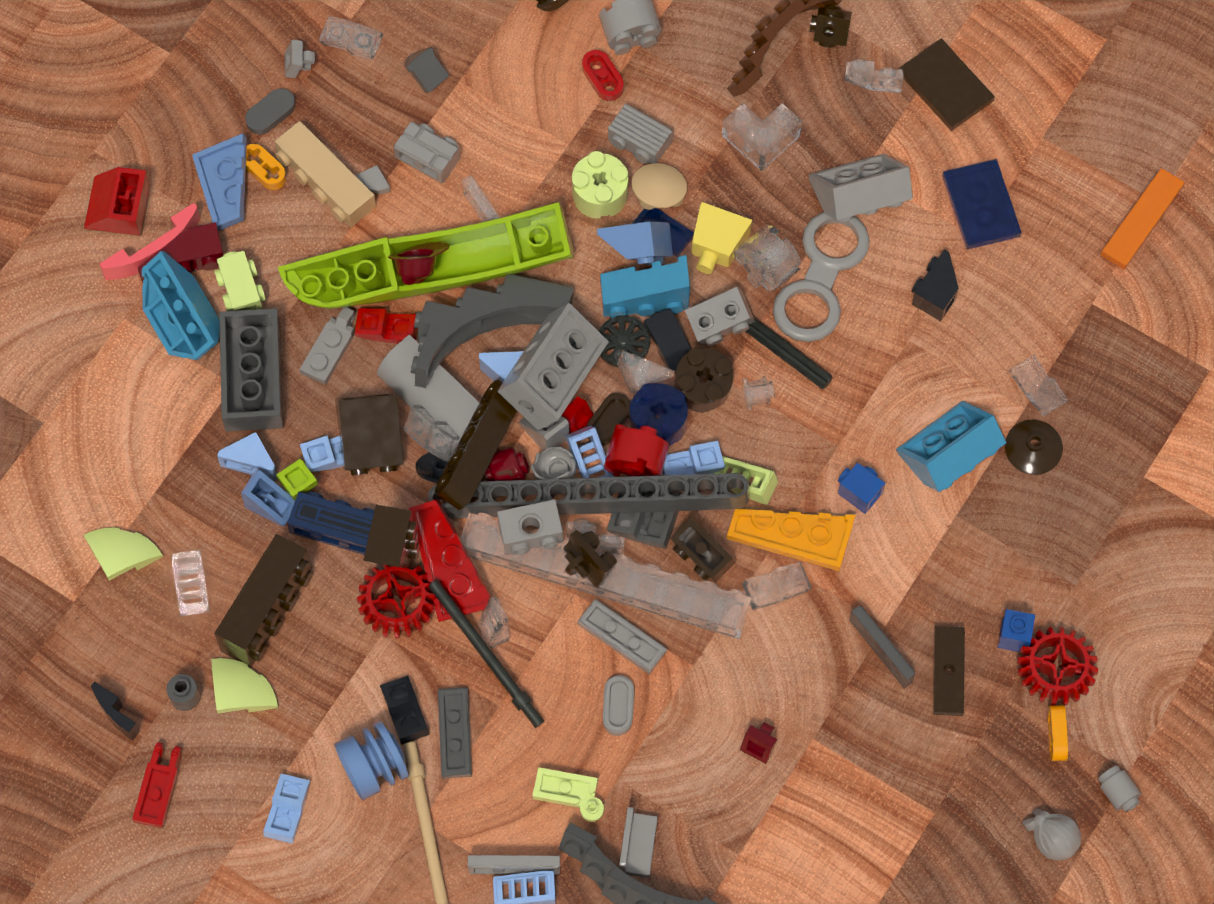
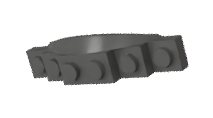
[559,823,718,904]

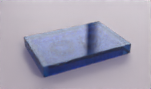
[942,159,1022,250]

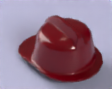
[388,242,450,285]

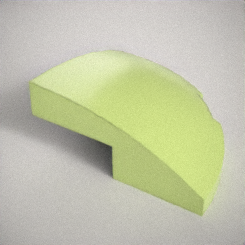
[84,527,163,581]
[211,658,278,714]

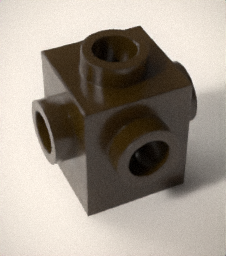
[809,5,852,48]

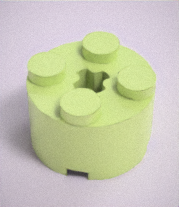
[572,151,628,218]

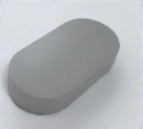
[603,675,634,736]

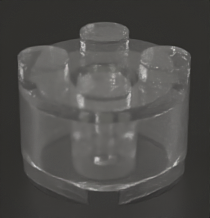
[734,225,801,292]

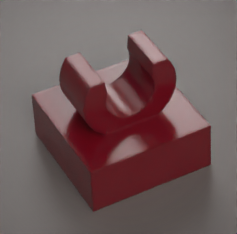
[740,722,777,764]

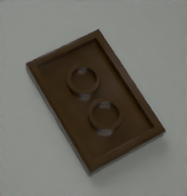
[898,38,995,131]

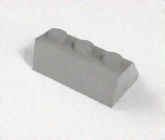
[809,154,913,222]

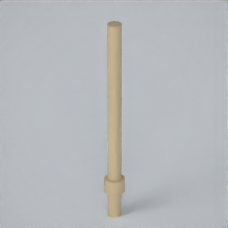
[404,742,448,904]

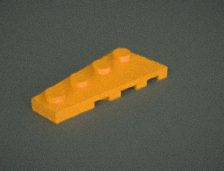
[726,509,856,572]

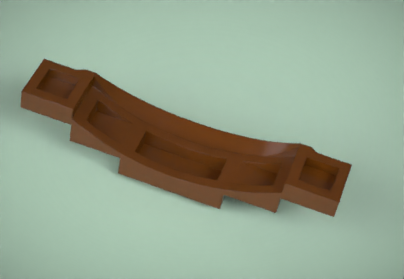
[727,0,842,97]

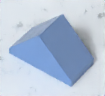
[241,469,295,526]

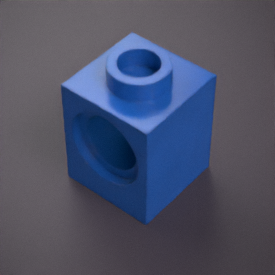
[997,609,1035,652]

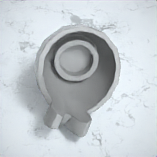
[1023,809,1081,861]

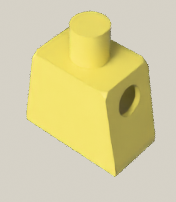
[691,202,752,274]

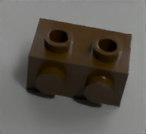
[670,517,736,583]

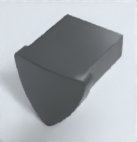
[404,47,449,93]

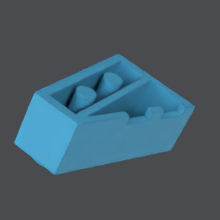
[600,255,690,318]

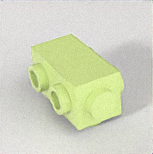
[214,251,266,311]

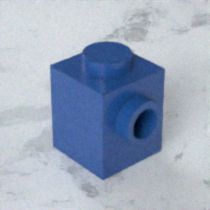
[838,462,885,514]

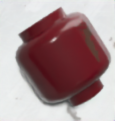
[485,447,530,481]

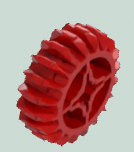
[357,564,437,639]
[1017,626,1098,706]

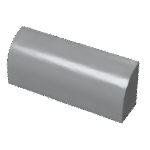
[377,335,479,450]

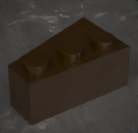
[363,504,420,569]

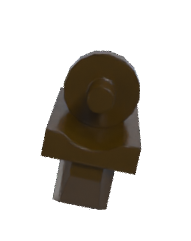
[563,530,617,588]

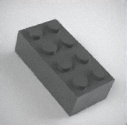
[219,308,283,432]

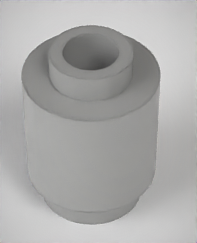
[1098,766,1142,813]

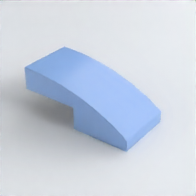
[300,435,343,472]
[663,441,725,475]
[263,773,310,844]

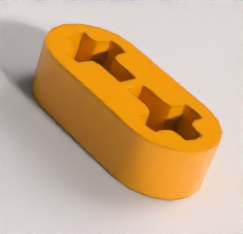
[246,144,286,190]
[1047,705,1068,761]

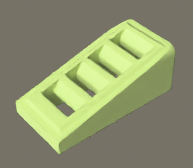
[714,456,778,505]

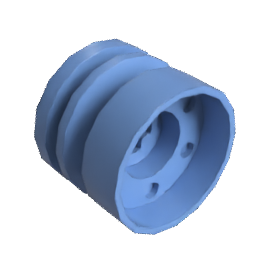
[334,720,409,801]

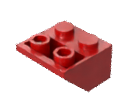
[84,167,150,236]

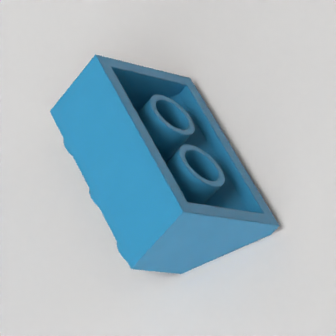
[896,401,1006,492]

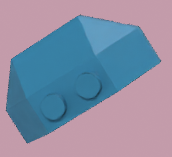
[142,251,220,360]

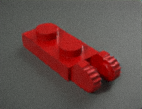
[132,742,182,829]

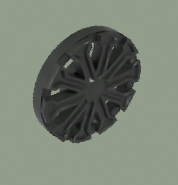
[598,315,650,368]

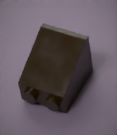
[335,393,404,475]

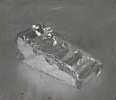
[171,550,210,616]
[478,596,510,648]

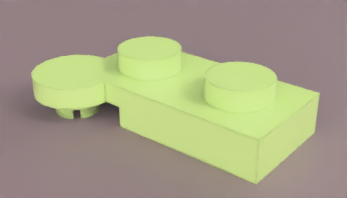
[532,767,604,822]

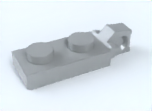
[299,307,355,385]

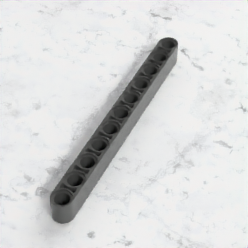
[428,473,750,519]

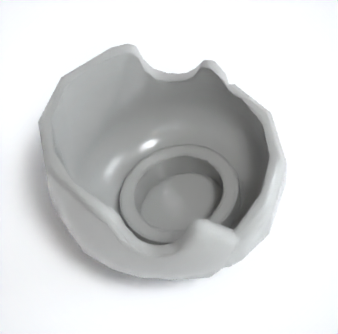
[531,446,577,480]

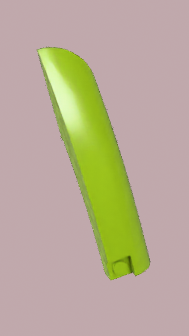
[278,202,574,309]

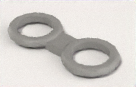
[773,212,870,342]

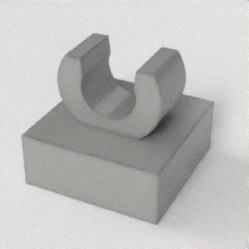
[285,40,315,78]

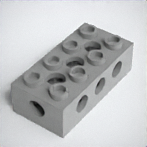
[497,302,609,430]

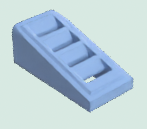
[565,426,613,478]
[493,870,555,904]

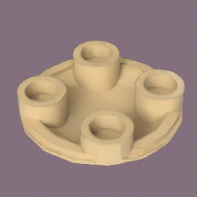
[632,163,687,210]

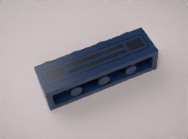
[287,492,374,555]

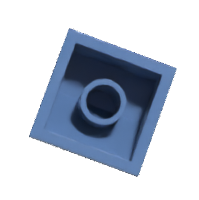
[597,221,673,265]

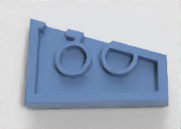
[192,134,247,231]

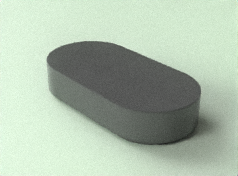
[245,89,295,135]

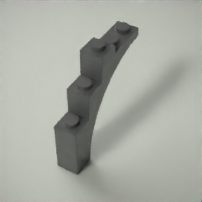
[411,274,574,388]

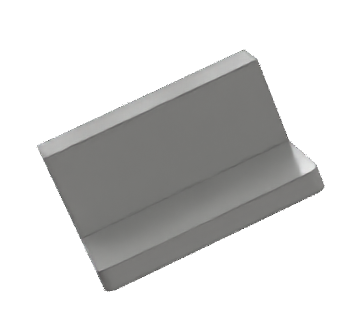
[619,807,658,878]

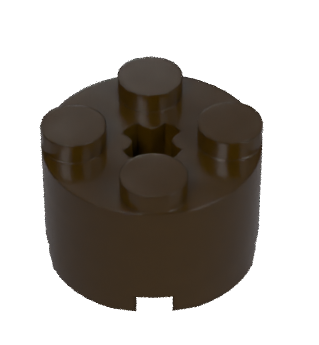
[673,348,734,413]

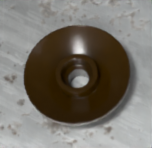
[1005,420,1063,475]

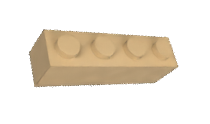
[274,121,376,228]

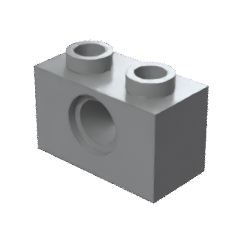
[497,500,563,555]

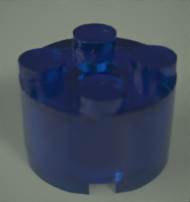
[629,383,688,446]

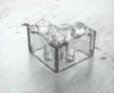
[722,103,802,171]

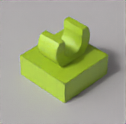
[276,458,318,500]

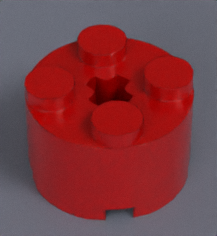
[604,424,669,477]

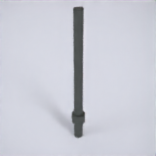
[428,579,545,728]

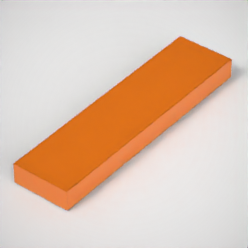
[1101,168,1185,270]

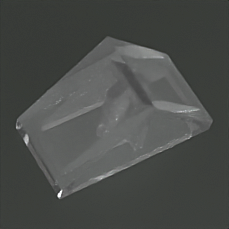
[614,350,675,393]

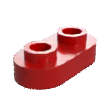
[582,50,624,101]

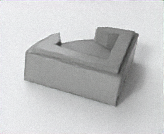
[355,165,390,194]

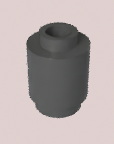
[166,674,200,711]

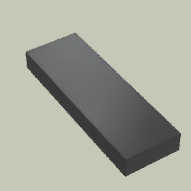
[849,605,915,689]
[438,688,472,779]

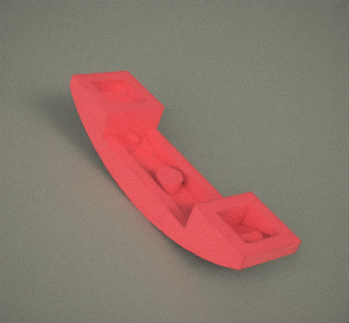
[99,203,200,280]

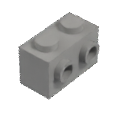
[685,287,755,346]

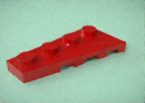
[409,500,496,622]

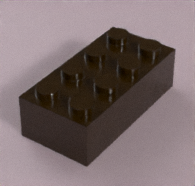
[214,534,313,668]

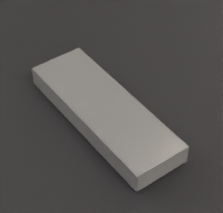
[578,599,667,675]
[468,855,560,875]

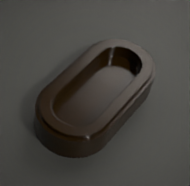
[586,393,631,446]

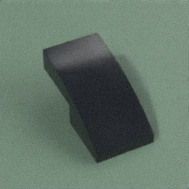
[644,308,691,375]
[380,676,429,745]
[91,681,140,741]

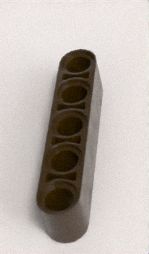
[435,379,517,510]

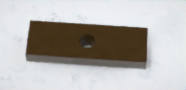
[933,626,965,716]

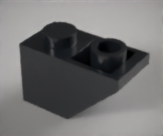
[911,250,959,322]

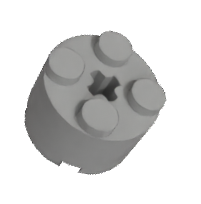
[599,0,662,55]

